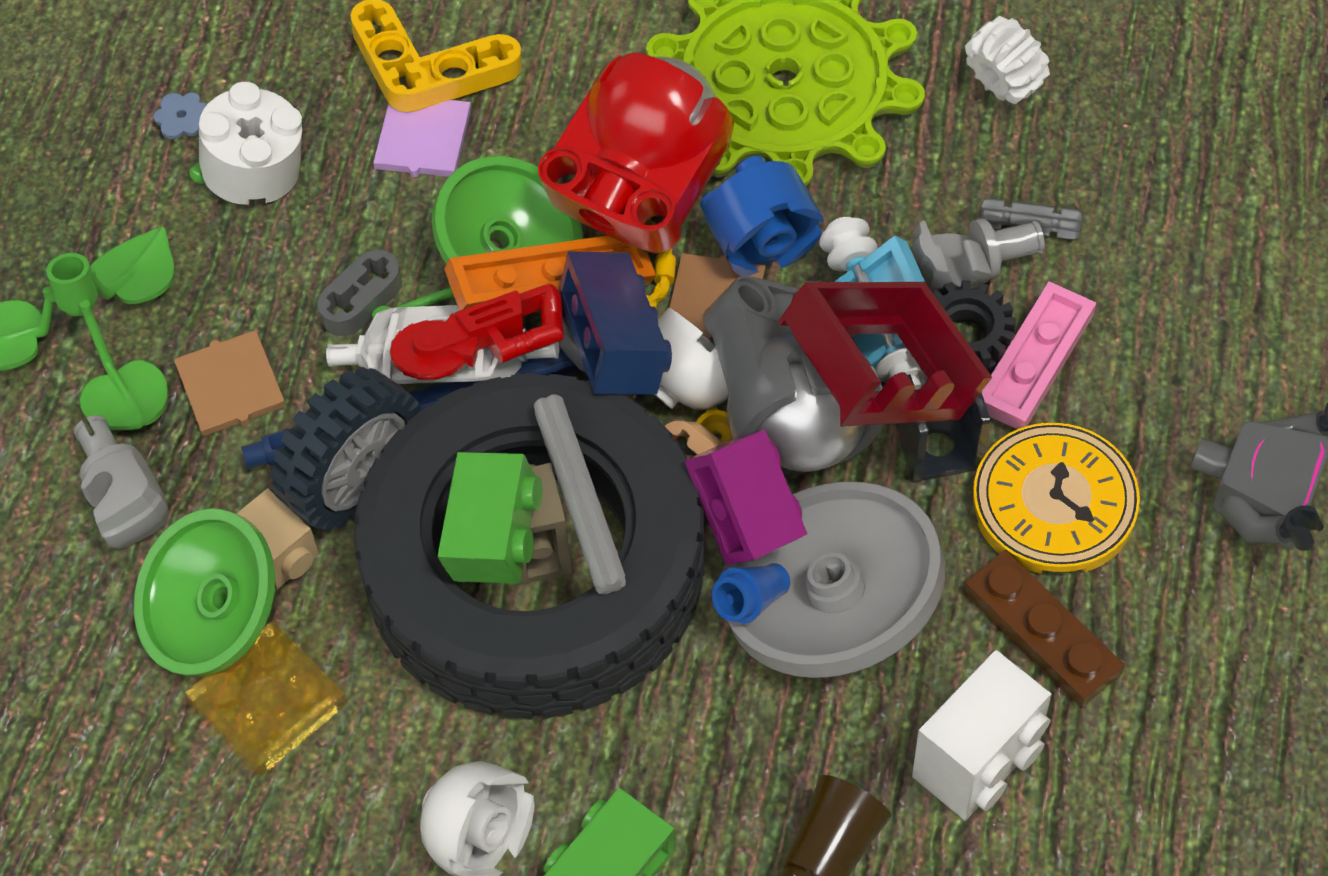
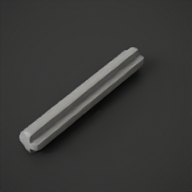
[534,394,626,595]

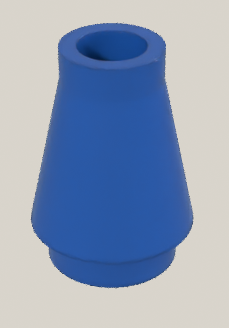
[712,563,790,624]

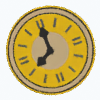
[973,423,1140,574]

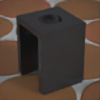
[895,374,990,482]

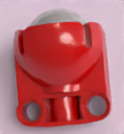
[538,52,734,253]

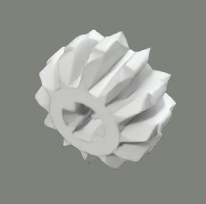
[965,16,1050,104]

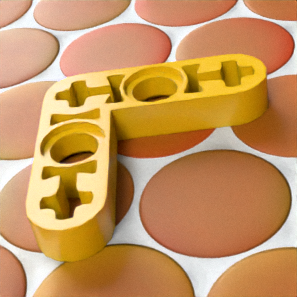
[350,0,522,112]

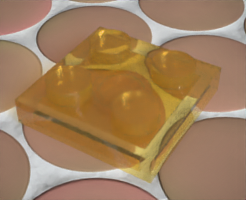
[185,621,348,777]

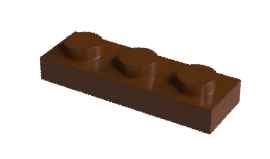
[963,550,1125,709]

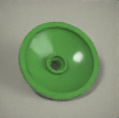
[432,156,583,264]
[134,509,275,677]

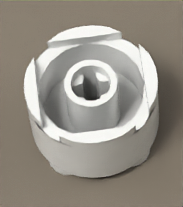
[199,82,302,205]

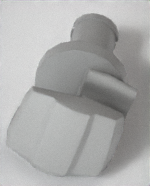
[911,218,1045,295]
[74,415,169,550]

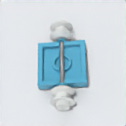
[819,217,928,390]

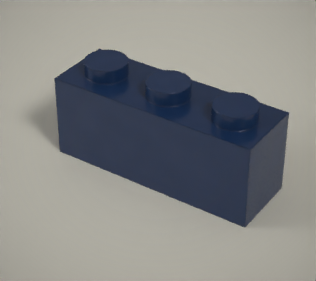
[559,251,672,394]

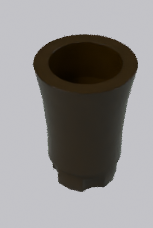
[778,775,892,876]

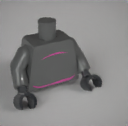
[1191,403,1328,551]

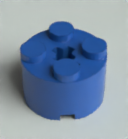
[700,156,824,276]

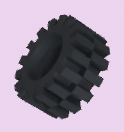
[932,280,1016,375]

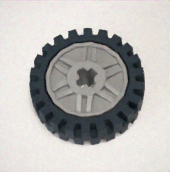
[270,367,421,530]

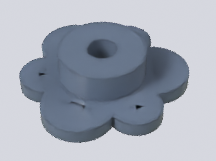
[153,92,207,139]

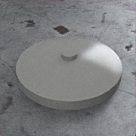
[722,482,945,678]

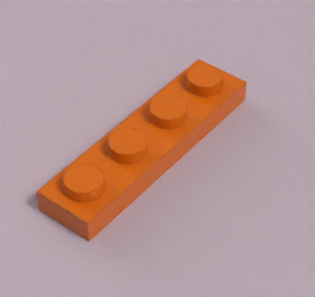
[444,235,656,311]

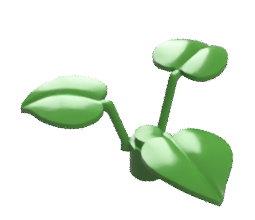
[0,226,175,430]

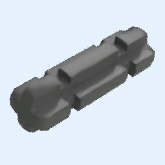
[980,198,1082,240]

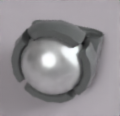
[703,276,883,475]

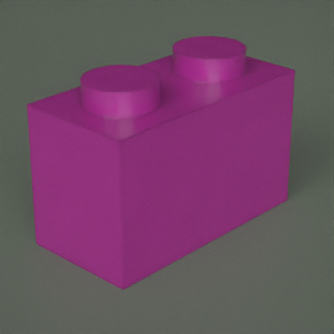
[684,429,807,565]

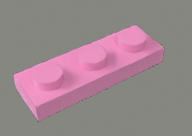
[982,281,1097,429]

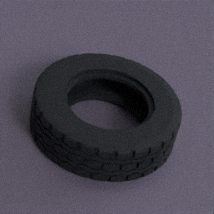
[354,373,705,719]

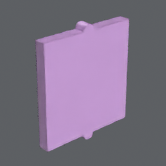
[373,100,472,177]

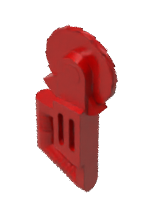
[389,283,564,380]

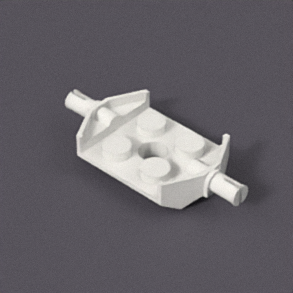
[326,305,559,384]

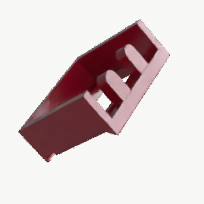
[778,282,992,427]

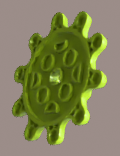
[646,0,925,187]

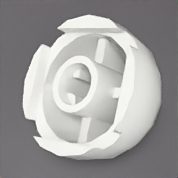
[654,308,729,410]
[420,761,535,876]

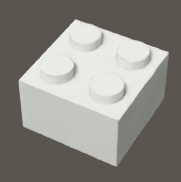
[912,650,1051,821]

